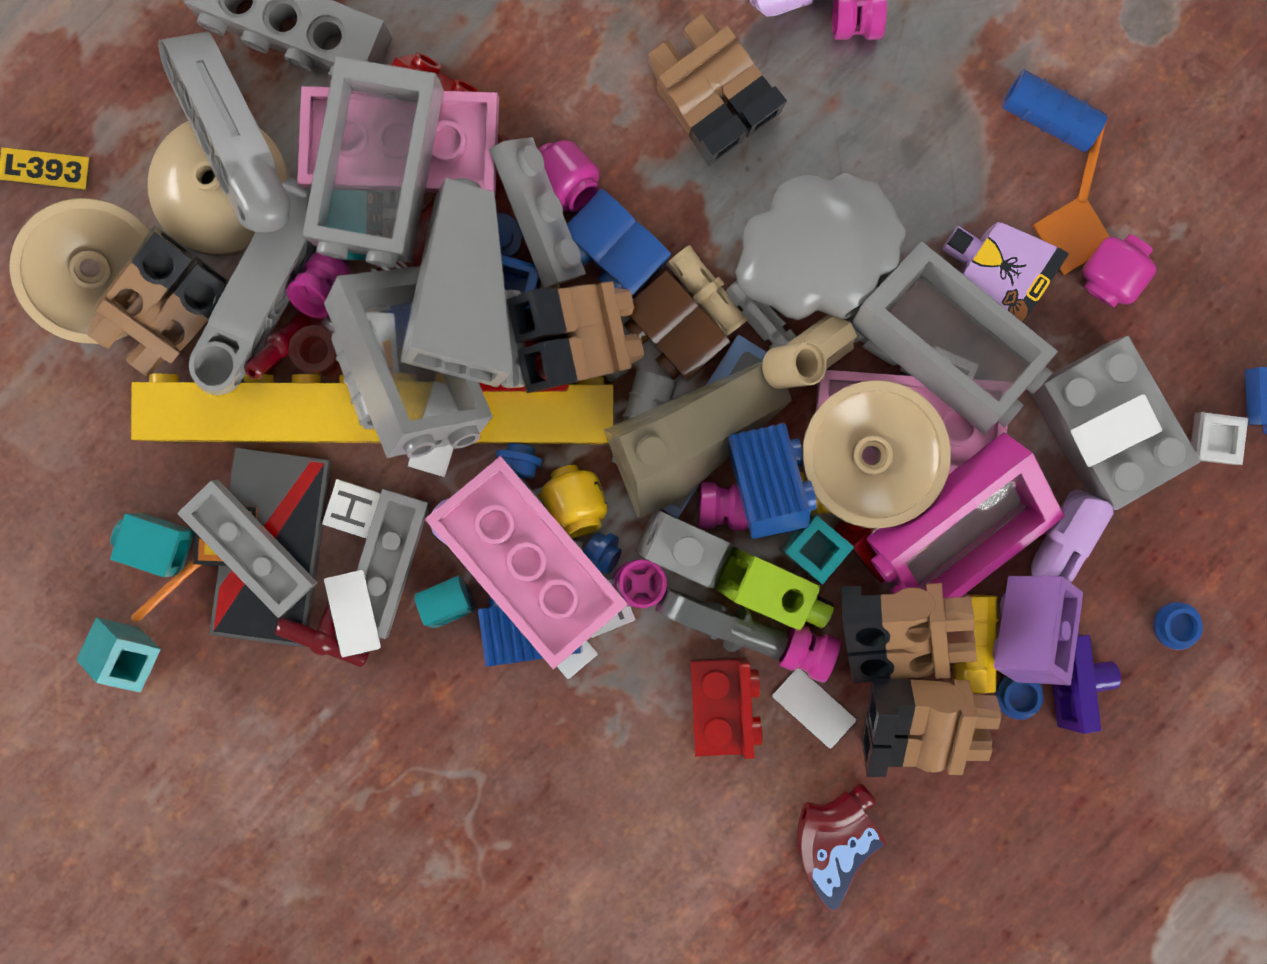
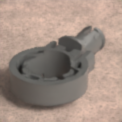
[655,588,788,660]

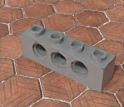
[184,0,392,79]

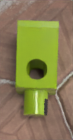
[714,547,834,630]

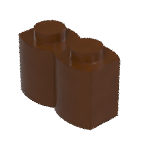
[623,271,730,383]

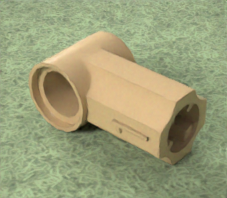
[762,315,857,389]

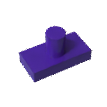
[1052,633,1121,734]

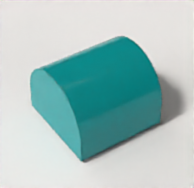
[415,575,477,628]

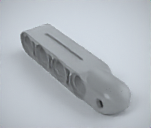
[158,31,290,233]
[189,177,317,396]

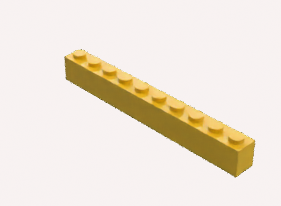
[131,373,614,444]

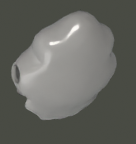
[735,173,906,320]

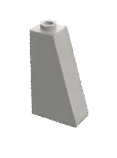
[400,177,512,387]

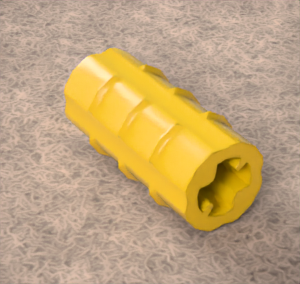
[951,594,999,694]

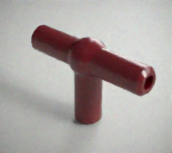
[244,313,311,380]
[274,601,369,667]

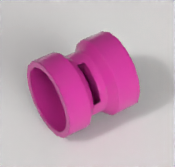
[832,0,887,40]
[286,252,352,319]
[698,482,748,531]
[612,559,667,608]
[778,625,841,683]

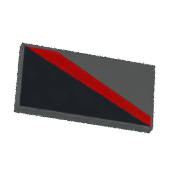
[209,448,332,647]

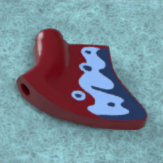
[797,784,887,911]

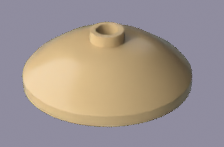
[148,121,290,256]
[9,198,150,344]
[802,380,951,528]

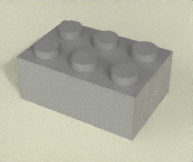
[1029,336,1201,510]

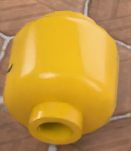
[540,465,608,539]

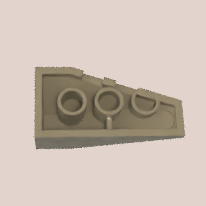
[604,361,792,518]

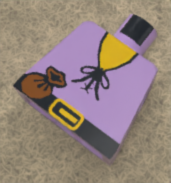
[942,222,1069,323]

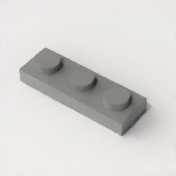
[489,137,586,288]
[177,479,317,618]
[357,489,430,639]

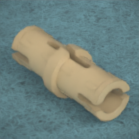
[666,245,748,337]

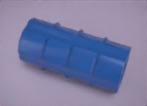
[1002,69,1108,152]

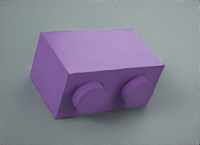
[993,576,1083,685]

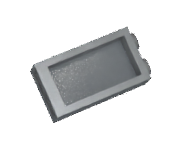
[302,56,444,268]
[851,241,1058,435]
[324,266,493,458]

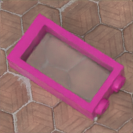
[866,432,1065,598]

